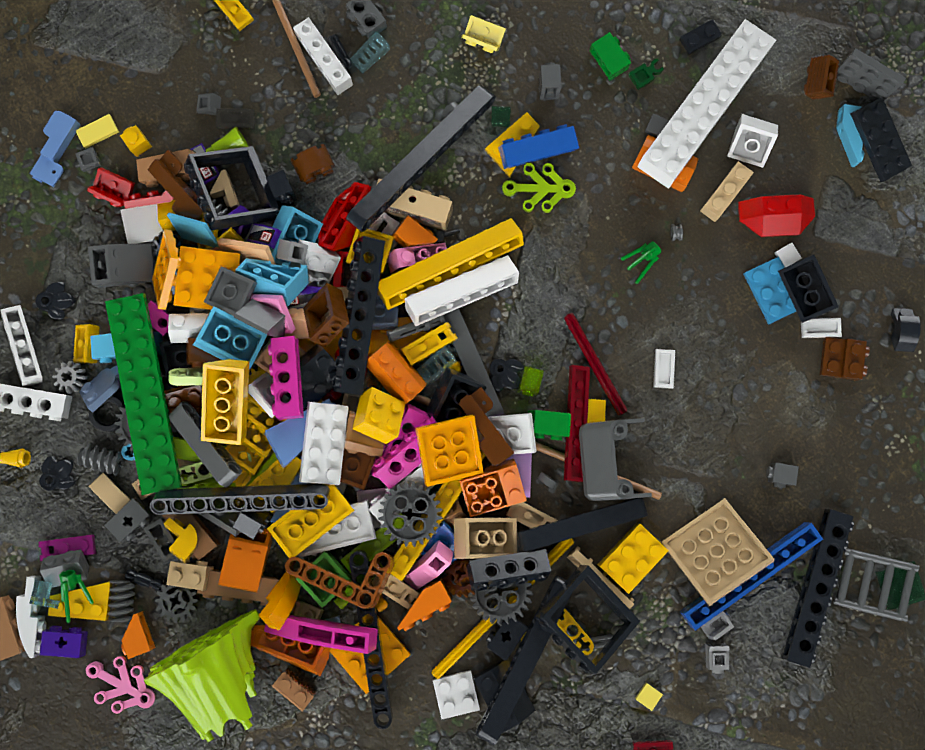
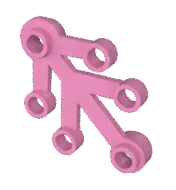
[86,656,156,714]

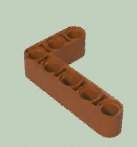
[285,552,395,609]

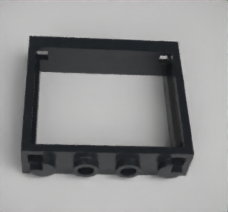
[184,146,280,230]
[535,565,640,675]

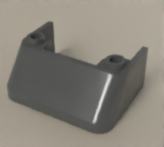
[579,418,652,501]

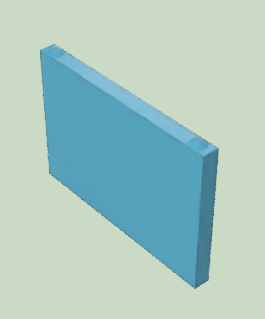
[167,213,219,247]

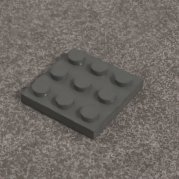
[837,48,906,101]

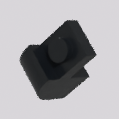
[891,308,921,352]

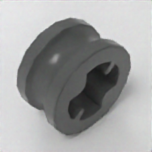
[670,224,683,241]

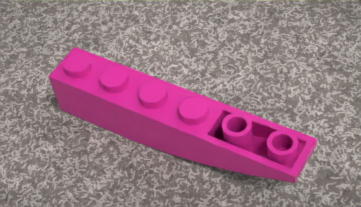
[264,615,378,654]

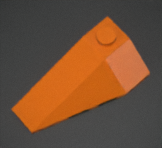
[251,625,330,676]

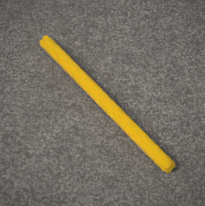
[432,538,574,679]

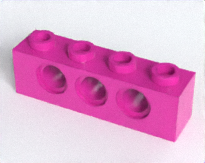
[268,336,304,420]
[371,403,429,478]
[373,417,438,490]

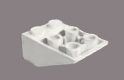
[290,239,341,287]

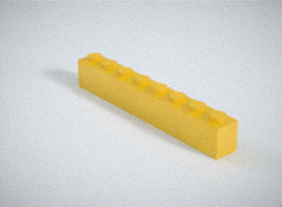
[378,218,524,310]

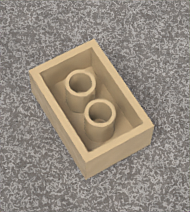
[454,518,517,559]

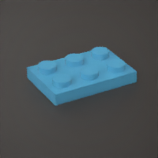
[743,257,796,325]

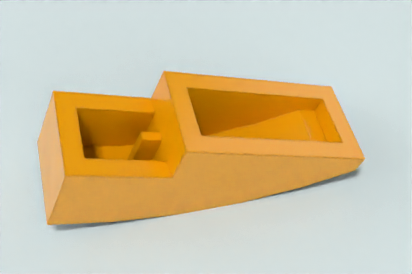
[259,571,301,630]

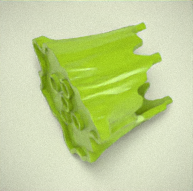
[144,609,260,742]

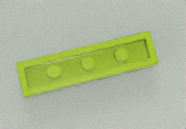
[341,512,405,573]

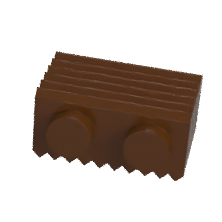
[804,55,839,100]

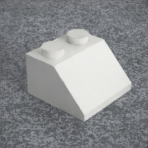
[727,114,778,168]

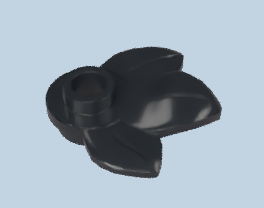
[35,282,76,319]
[489,359,524,393]
[39,455,76,491]

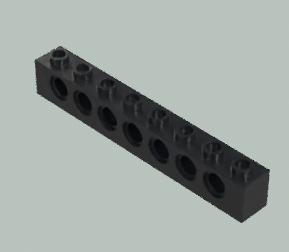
[332,236,385,396]
[782,509,854,668]

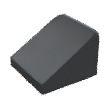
[196,93,221,115]

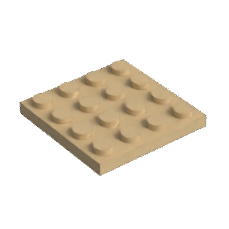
[662,498,774,606]

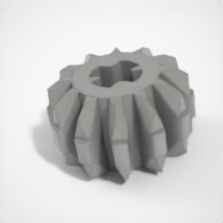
[52,361,88,394]

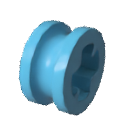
[121,444,135,461]

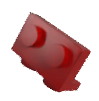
[87,167,135,207]

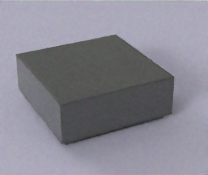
[645,114,669,137]
[75,147,101,172]

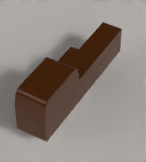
[147,150,204,221]
[458,387,514,466]

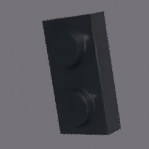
[679,19,722,55]

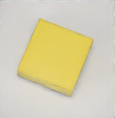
[635,682,663,711]

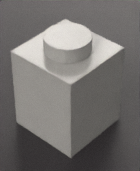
[276,239,308,264]

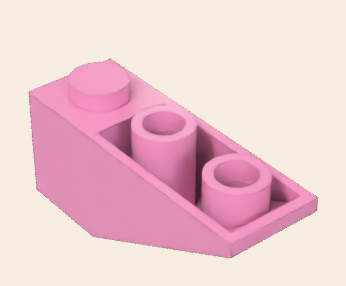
[387,243,447,274]
[403,540,454,590]

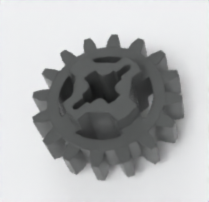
[155,584,199,622]

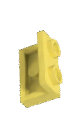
[462,15,506,53]

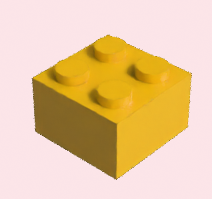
[352,387,406,444]

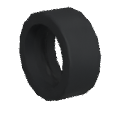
[89,395,125,432]

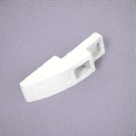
[16,575,46,658]

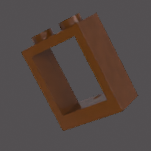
[303,283,349,347]

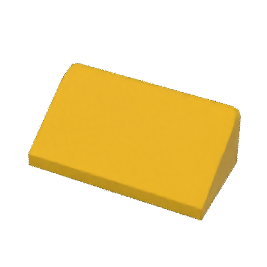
[73,324,100,364]

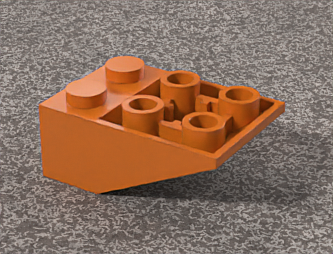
[459,458,527,518]
[218,529,273,593]
[398,577,452,631]

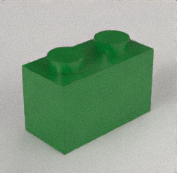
[589,32,631,81]
[528,410,571,441]

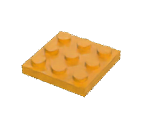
[152,229,181,310]
[173,246,241,310]
[415,415,484,487]
[330,614,411,694]

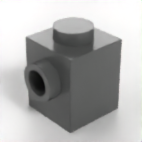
[766,463,799,488]

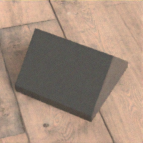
[234,298,285,337]

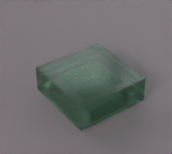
[491,106,511,127]

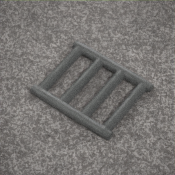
[833,548,920,622]

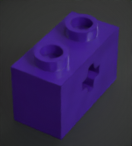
[40,626,88,658]

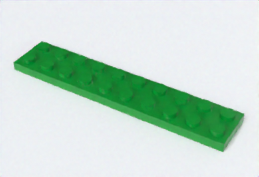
[105,293,182,495]

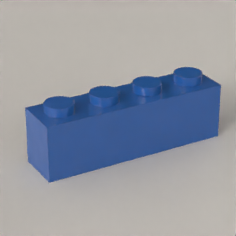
[498,124,579,169]

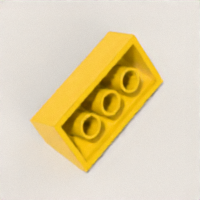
[201,359,249,445]

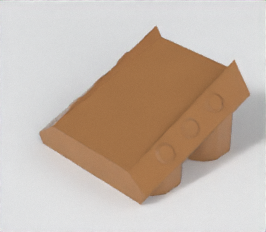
[344,410,384,457]

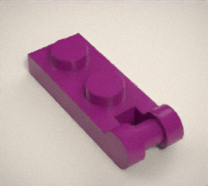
[38,534,96,561]

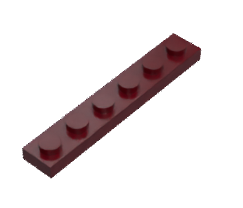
[564,365,590,482]

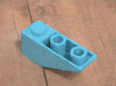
[836,104,864,167]

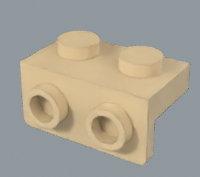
[166,558,214,591]

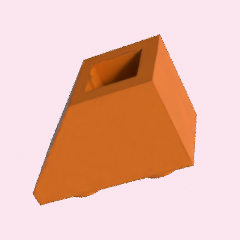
[391,215,438,248]

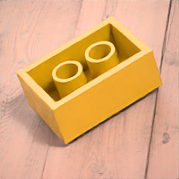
[597,523,669,594]

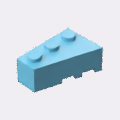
[235,258,309,307]
[91,331,163,363]

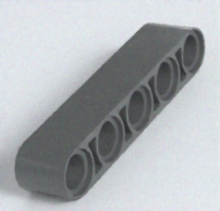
[169,401,242,487]

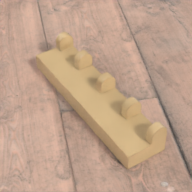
[567,546,634,609]

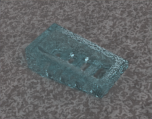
[350,32,390,74]
[416,346,457,385]

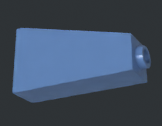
[264,399,336,469]

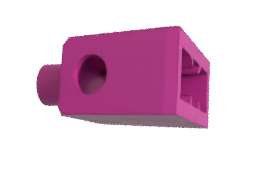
[148,301,169,336]

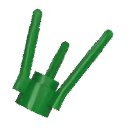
[621,241,661,284]
[59,570,94,623]

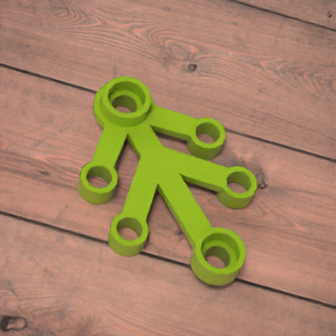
[502,163,576,213]

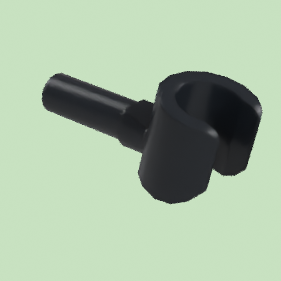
[434,229,460,243]

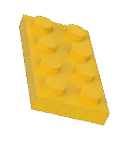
[267,484,355,558]

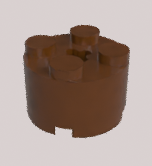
[290,144,335,185]

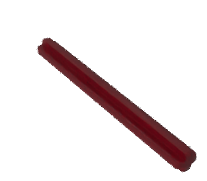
[564,313,627,415]

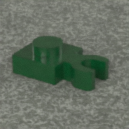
[628,59,664,90]

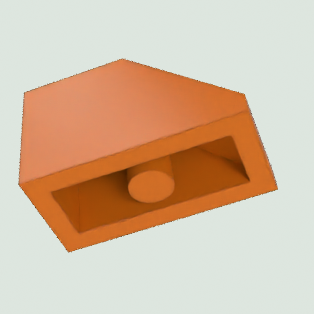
[121,611,156,659]

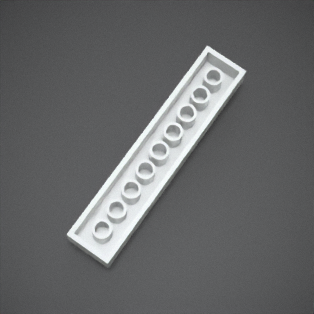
[637,19,776,189]

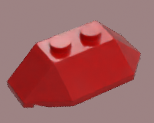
[318,182,371,251]
[738,195,815,237]

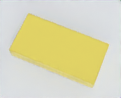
[75,114,119,149]

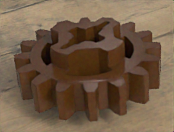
[443,558,477,598]

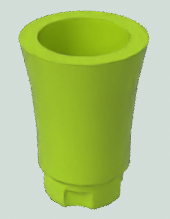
[206,127,249,152]

